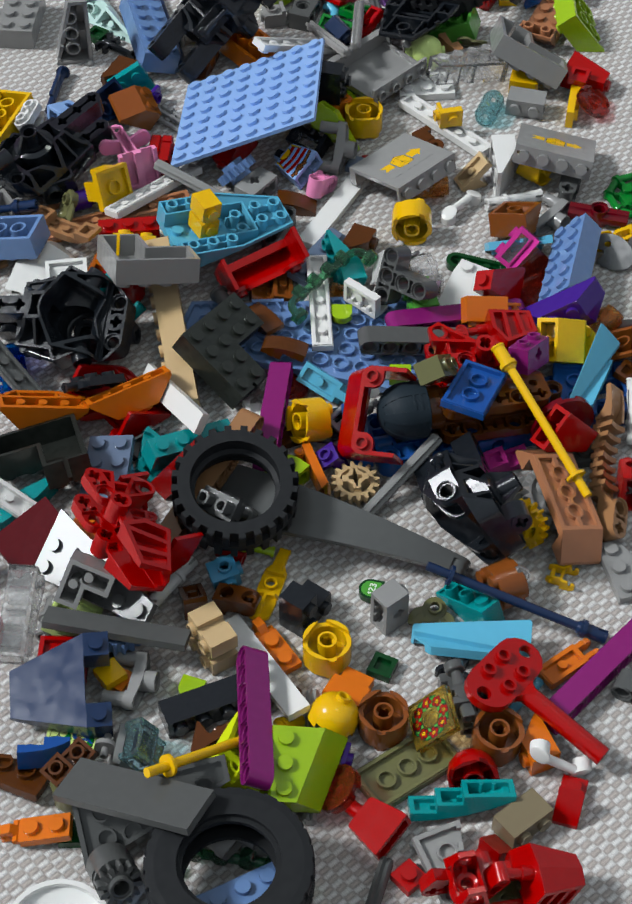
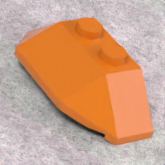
[83,366,172,420]
[0,390,89,429]

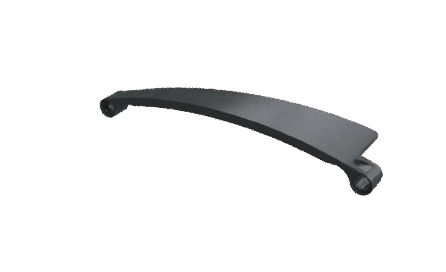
[205,464,471,576]

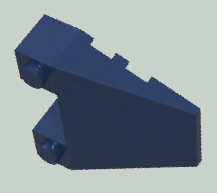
[9,631,114,738]

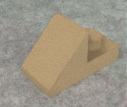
[454,151,493,192]

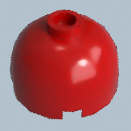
[447,748,500,787]

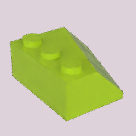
[553,0,605,52]
[268,725,348,813]

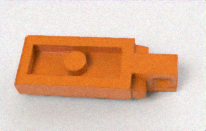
[251,616,302,675]
[0,812,73,847]

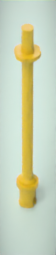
[491,342,592,499]
[143,715,305,778]

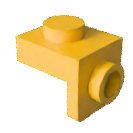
[433,102,463,129]

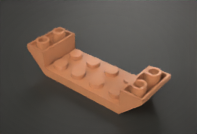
[519,0,562,47]
[515,449,603,566]

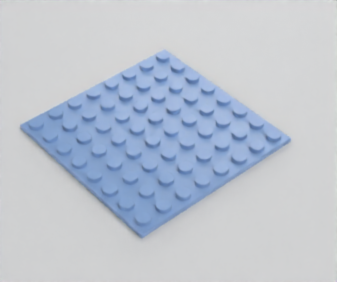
[171,38,325,167]

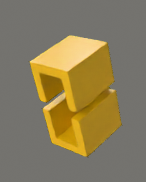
[188,188,222,239]

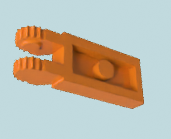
[538,638,599,690]

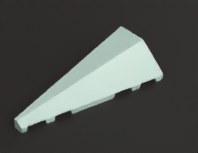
[87,0,131,44]

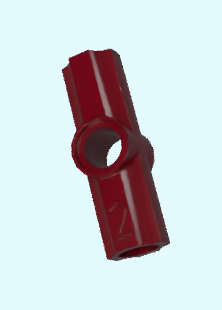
[567,201,630,228]

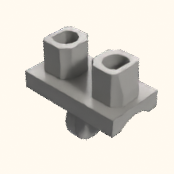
[95,723,135,769]

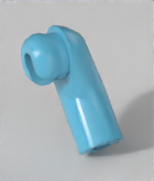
[322,1,339,17]

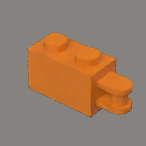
[461,296,521,328]

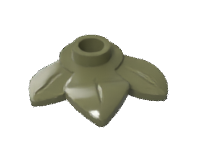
[457,36,490,54]
[57,189,79,222]
[408,597,455,626]

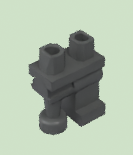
[196,485,258,522]
[437,658,478,735]

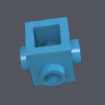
[205,554,244,591]

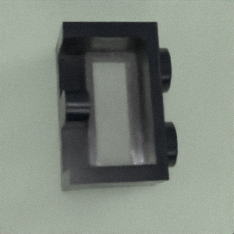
[285,125,334,159]

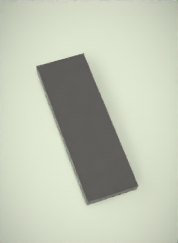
[52,757,216,836]

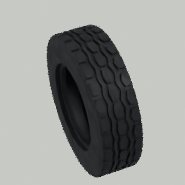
[143,787,315,904]

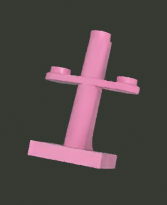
[98,124,161,190]

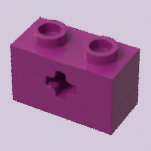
[508,332,549,375]

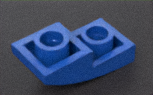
[17,736,71,769]

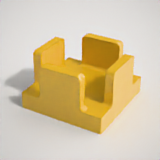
[84,162,133,212]

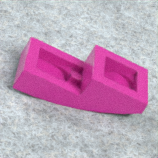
[483,444,526,472]

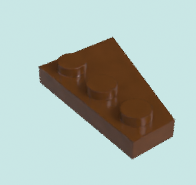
[0,754,50,803]

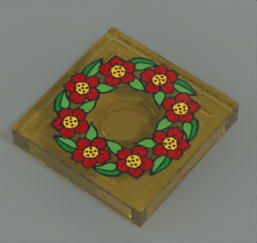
[408,684,461,754]

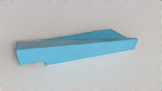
[570,323,620,409]
[411,620,532,660]

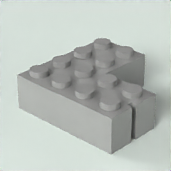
[0,0,46,49]
[489,15,568,90]
[97,234,201,288]

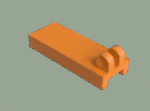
[294,442,329,491]

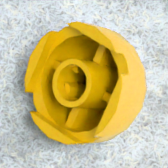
[307,691,359,738]

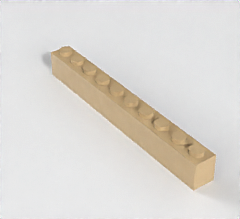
[144,236,201,407]

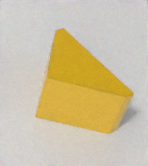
[508,69,539,93]

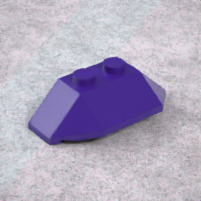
[521,276,605,327]

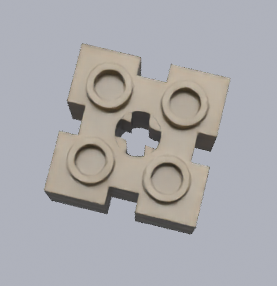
[186,601,238,676]

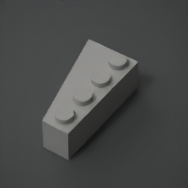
[56,0,93,65]

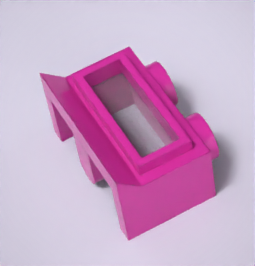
[495,226,541,268]

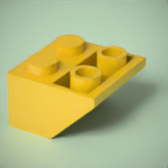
[537,318,586,364]

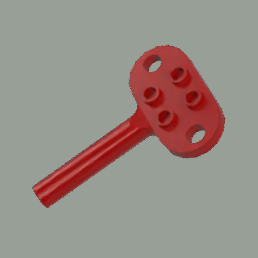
[464,638,610,765]

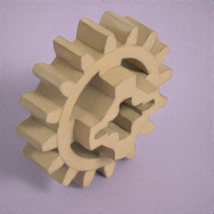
[331,461,380,507]

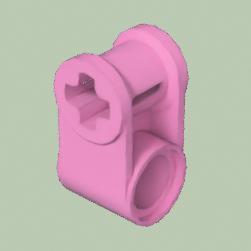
[305,170,338,199]

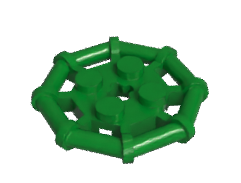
[603,173,632,219]

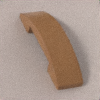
[29,205,102,244]

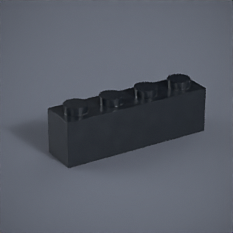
[158,674,238,739]

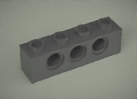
[286,0,327,32]

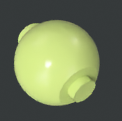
[404,35,445,71]

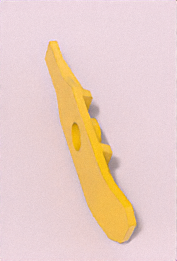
[249,548,291,621]

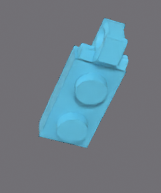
[296,361,347,404]

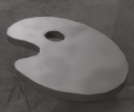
[597,233,632,271]

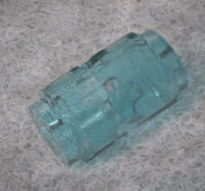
[475,90,504,126]

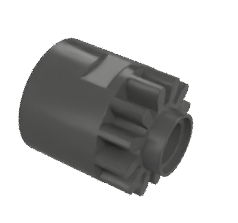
[86,842,143,904]

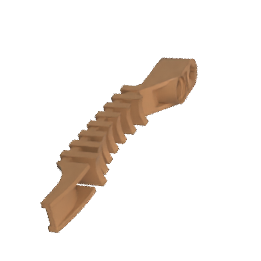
[588,383,628,542]

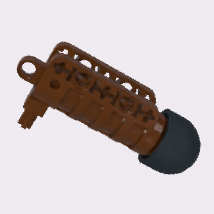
[376,371,563,444]

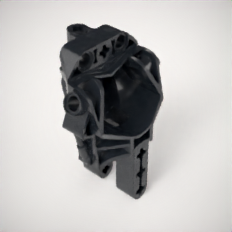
[147,0,277,84]
[0,92,113,205]
[0,266,141,370]
[414,431,533,565]

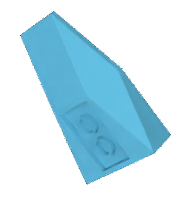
[156,192,294,267]

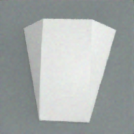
[5,240,75,295]

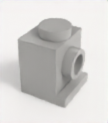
[259,1,286,29]

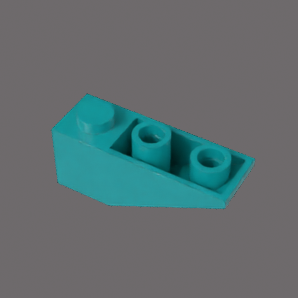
[321,230,367,292]
[436,581,505,622]

